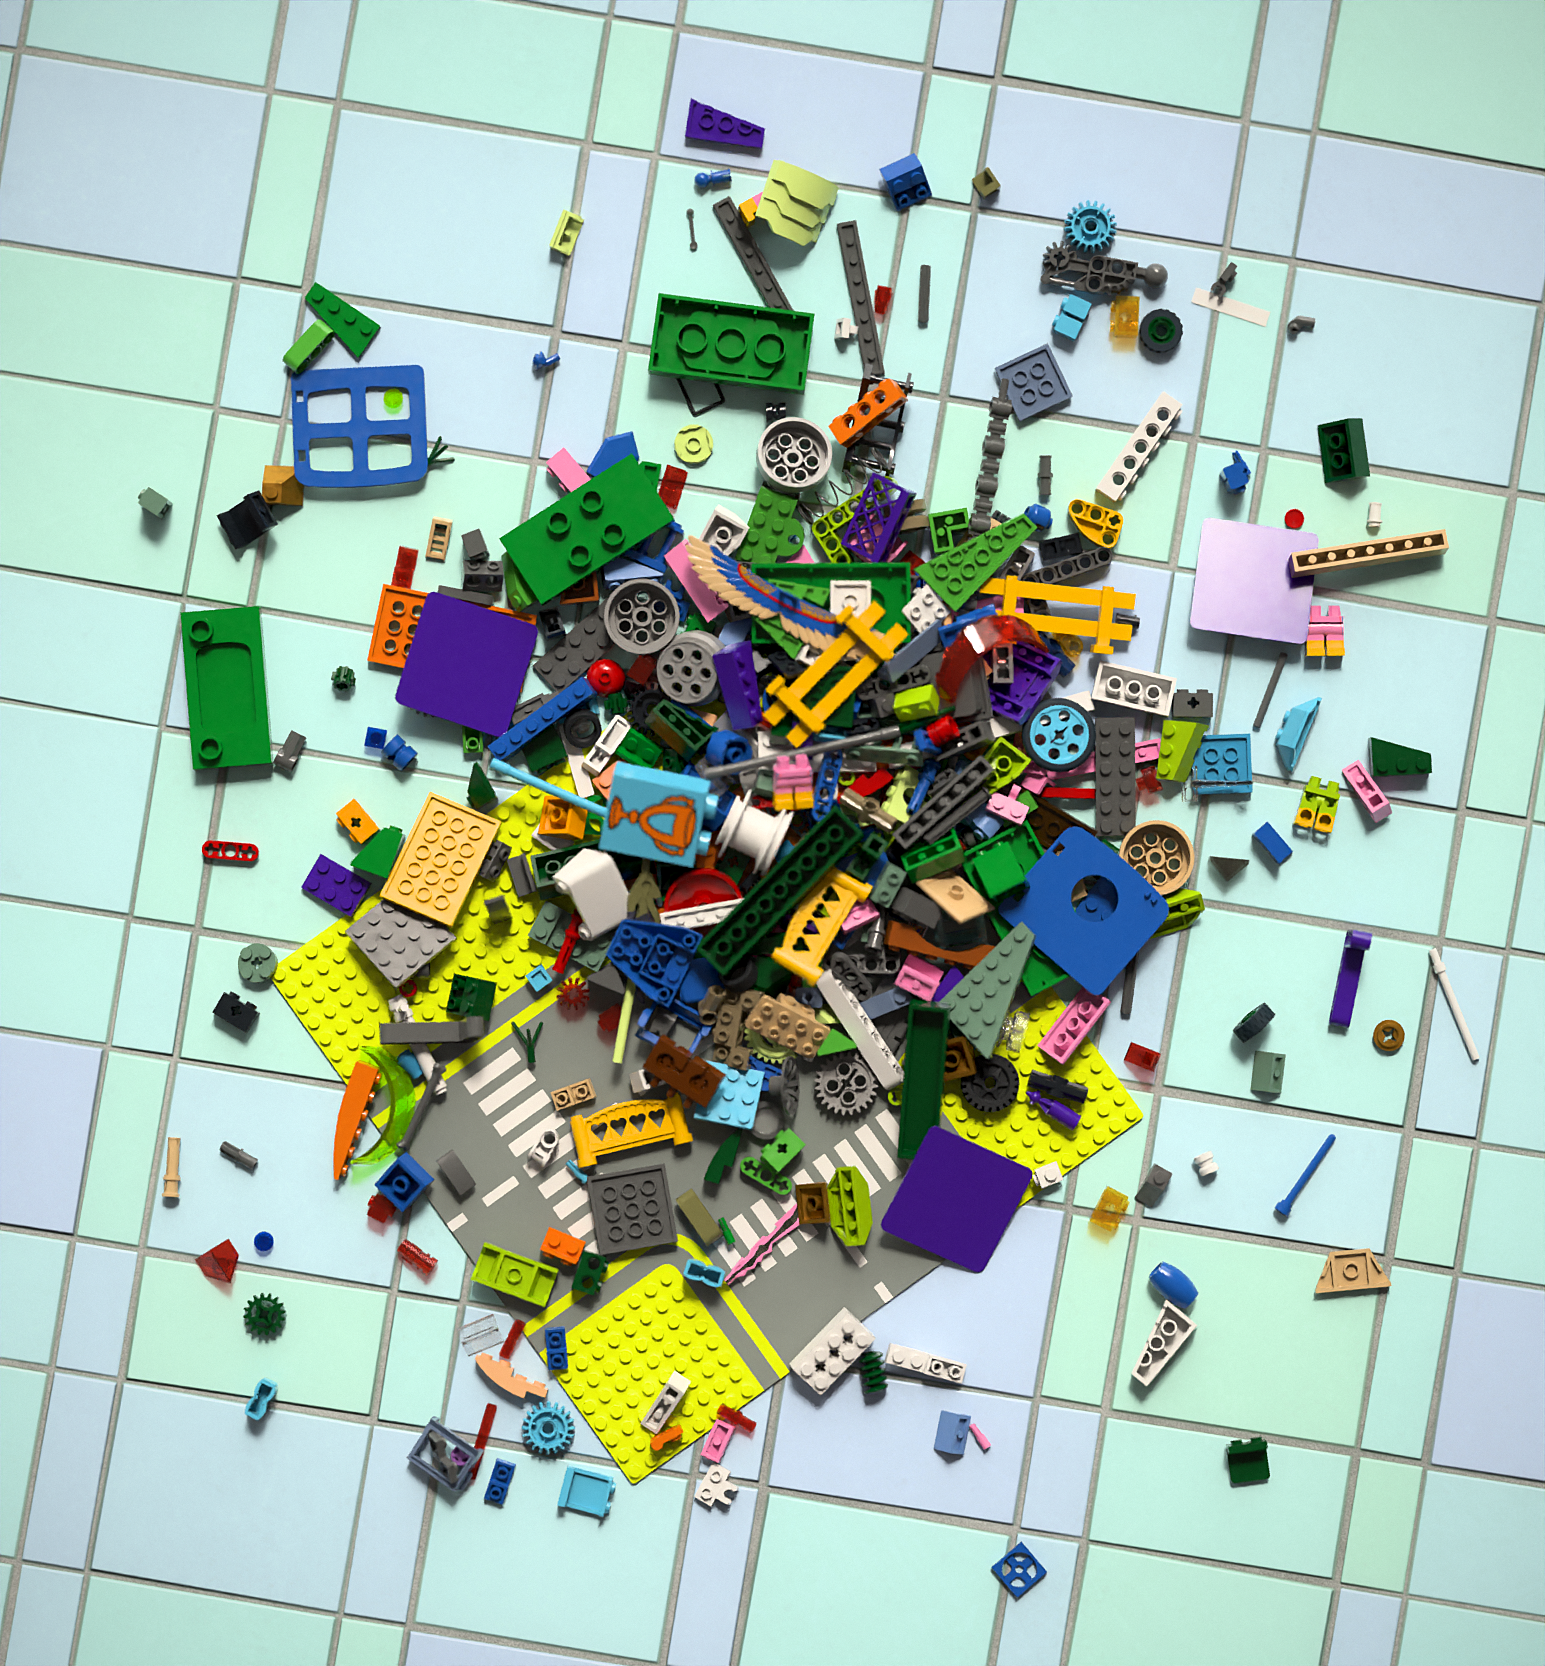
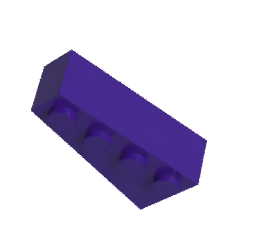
[712,640,763,730]

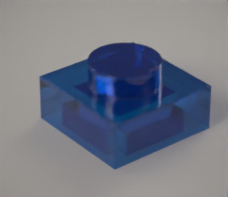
[364,727,388,750]

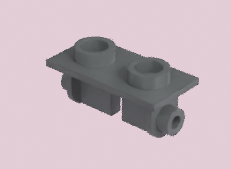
[479,840,512,882]

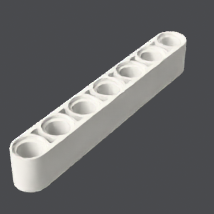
[816,968,904,1091]

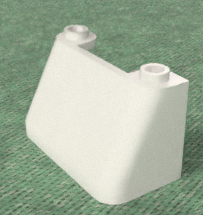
[553,849,637,941]

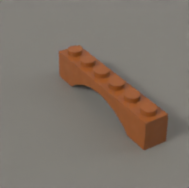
[883,921,995,970]

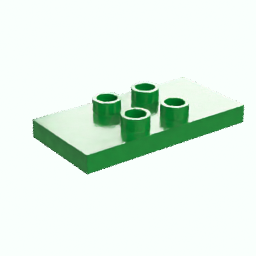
[499,453,675,606]
[751,562,911,643]
[960,820,1077,997]

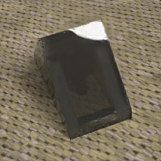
[1208,856,1249,882]

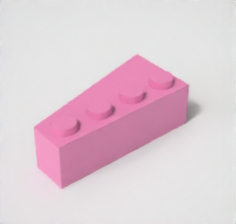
[664,539,728,622]

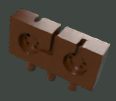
[642,1034,726,1109]

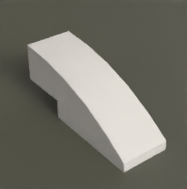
[581,714,632,777]

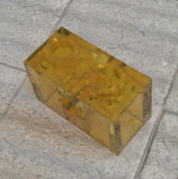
[1110,296,1140,338]
[1089,1185,1130,1232]

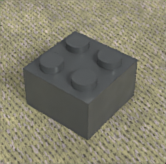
[889,886,943,929]

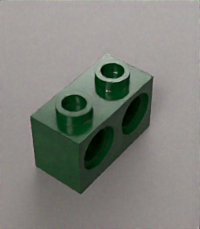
[571,1250,609,1296]

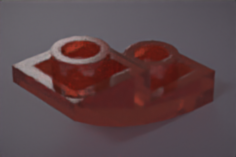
[391,545,419,589]

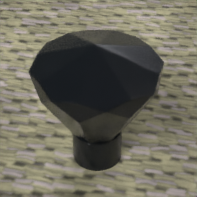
[623,680,644,699]

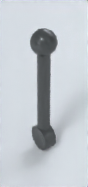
[686,208,698,249]

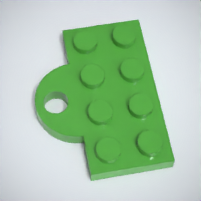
[735,486,805,563]

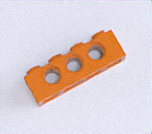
[828,378,908,448]

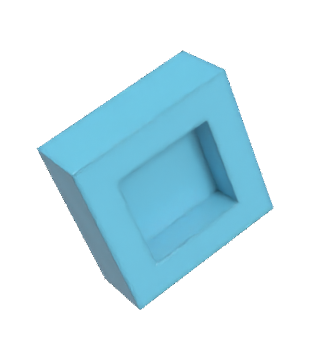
[526,964,553,992]

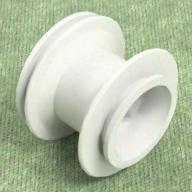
[715,790,793,876]

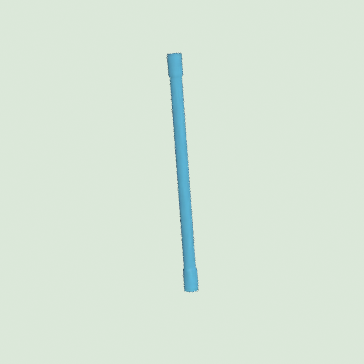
[489,758,606,818]

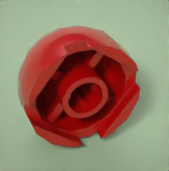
[586,659,625,698]

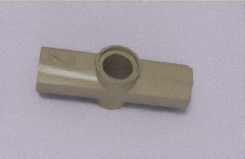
[839,788,898,834]

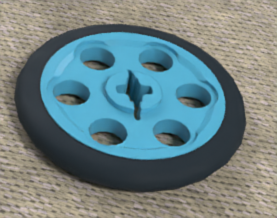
[1022,698,1096,772]

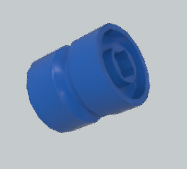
[381,734,418,771]

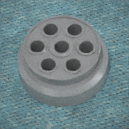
[756,417,832,493]
[604,579,680,654]
[657,630,725,707]

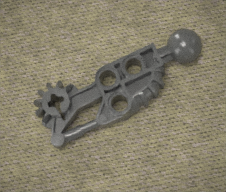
[1040,241,1168,295]

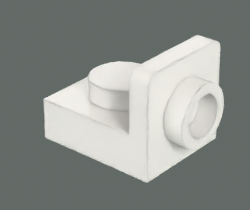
[1032,1161,1064,1189]

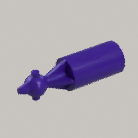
[1026,1090,1082,1131]

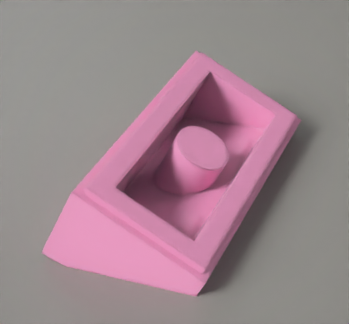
[700,1419,736,1463]

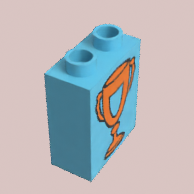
[599,762,718,867]

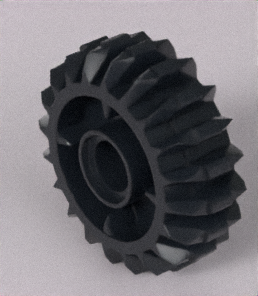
[626,683,671,736]

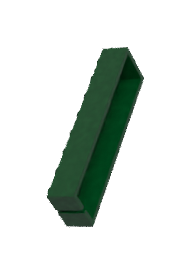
[897,999,951,1160]

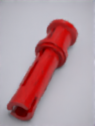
[552,914,584,974]

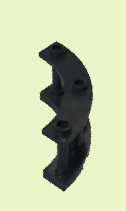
[842,363,914,477]

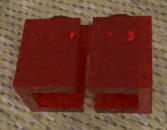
[627,653,657,685]

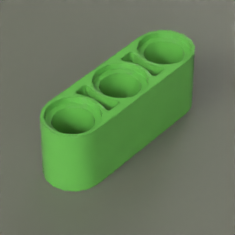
[282,319,335,374]

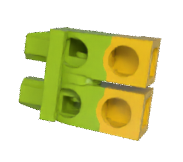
[1293,776,1340,834]

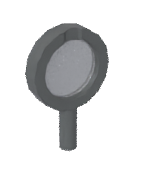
[750,1102,785,1139]

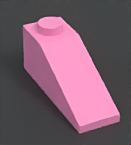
[1342,760,1392,823]

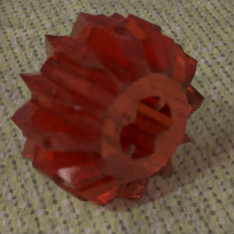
[557,977,590,1010]

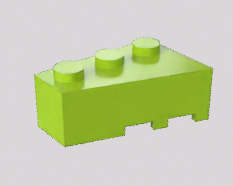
[1156,720,1209,782]

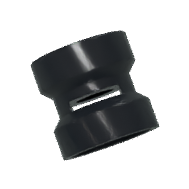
[766,402,786,422]

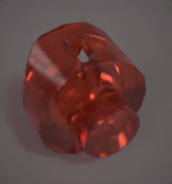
[1135,765,1163,795]

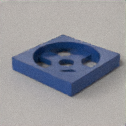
[991,1541,1047,1597]

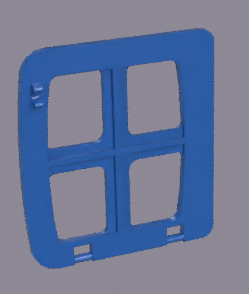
[291,365,428,488]

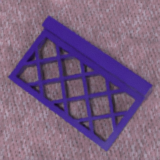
[841,473,917,562]

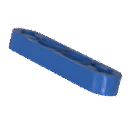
[809,749,843,822]

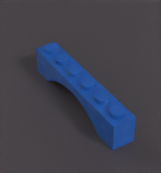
[488,677,598,763]

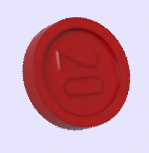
[1284,509,1304,529]

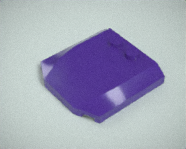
[982,639,1062,725]

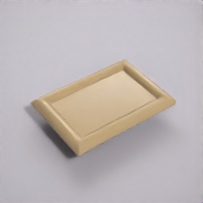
[916,868,995,924]

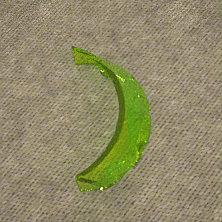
[351,1045,416,1165]

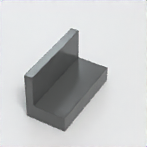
[507,853,537,897]

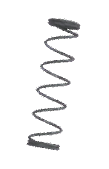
[797,447,888,525]

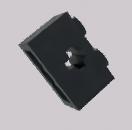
[212,991,260,1033]

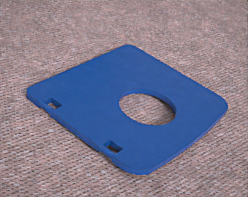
[998,827,1169,995]

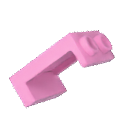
[894,954,944,1002]

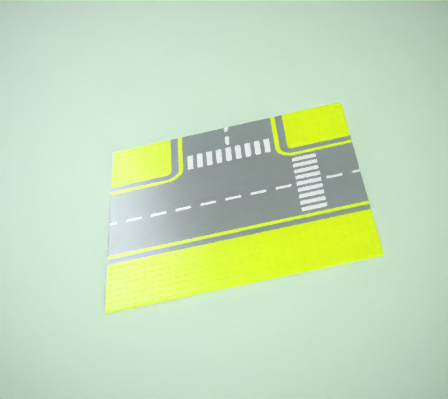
[270,654,1143,1483]

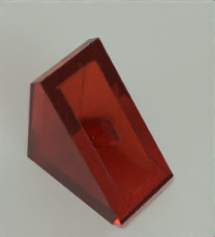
[1124,1042,1161,1072]

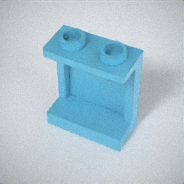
[557,1465,616,1517]

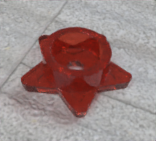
[789,973,801,993]

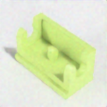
[549,209,584,256]

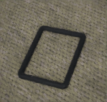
[676,378,725,416]

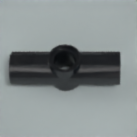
[1027,1070,1089,1104]

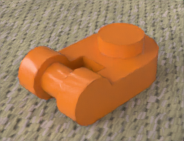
[650,1424,684,1451]

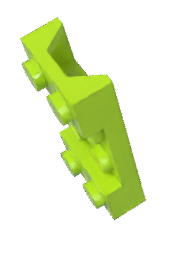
[470,1242,559,1307]

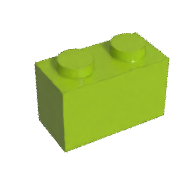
[893,684,940,722]

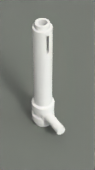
[388,994,447,1095]

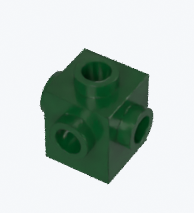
[662,749,691,774]

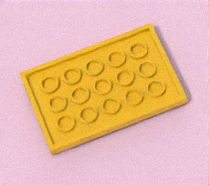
[380,792,502,928]

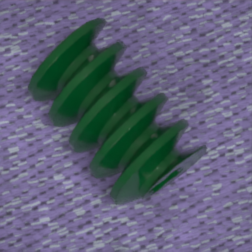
[859,1351,888,1394]

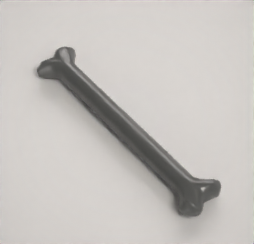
[396,1063,447,1151]

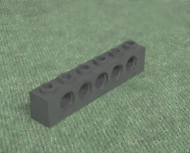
[892,755,996,851]

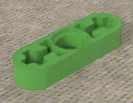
[740,1157,792,1195]

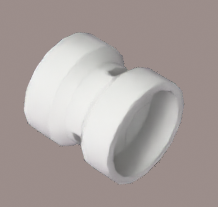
[1193,1150,1219,1176]

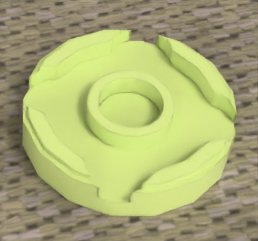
[674,425,713,464]

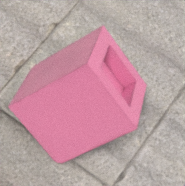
[1020,773,1056,795]

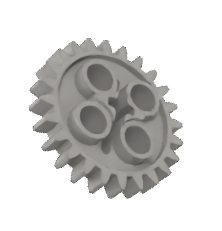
[814,1051,878,1115]

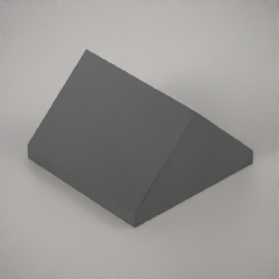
[587,965,626,994]

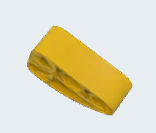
[1067,499,1123,549]

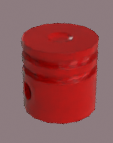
[927,715,960,747]

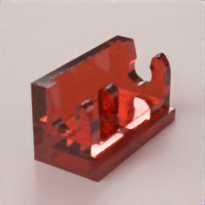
[658,464,688,510]

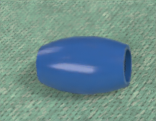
[1149,1261,1199,1309]

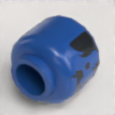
[1024,504,1053,533]

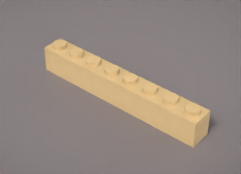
[1288,529,1449,578]

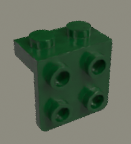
[522,725,568,774]
[1226,1436,1270,1483]

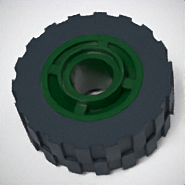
[1139,309,1183,353]
[1232,1002,1276,1043]

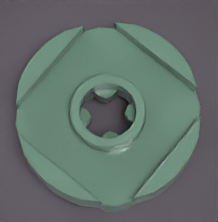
[238,943,278,983]

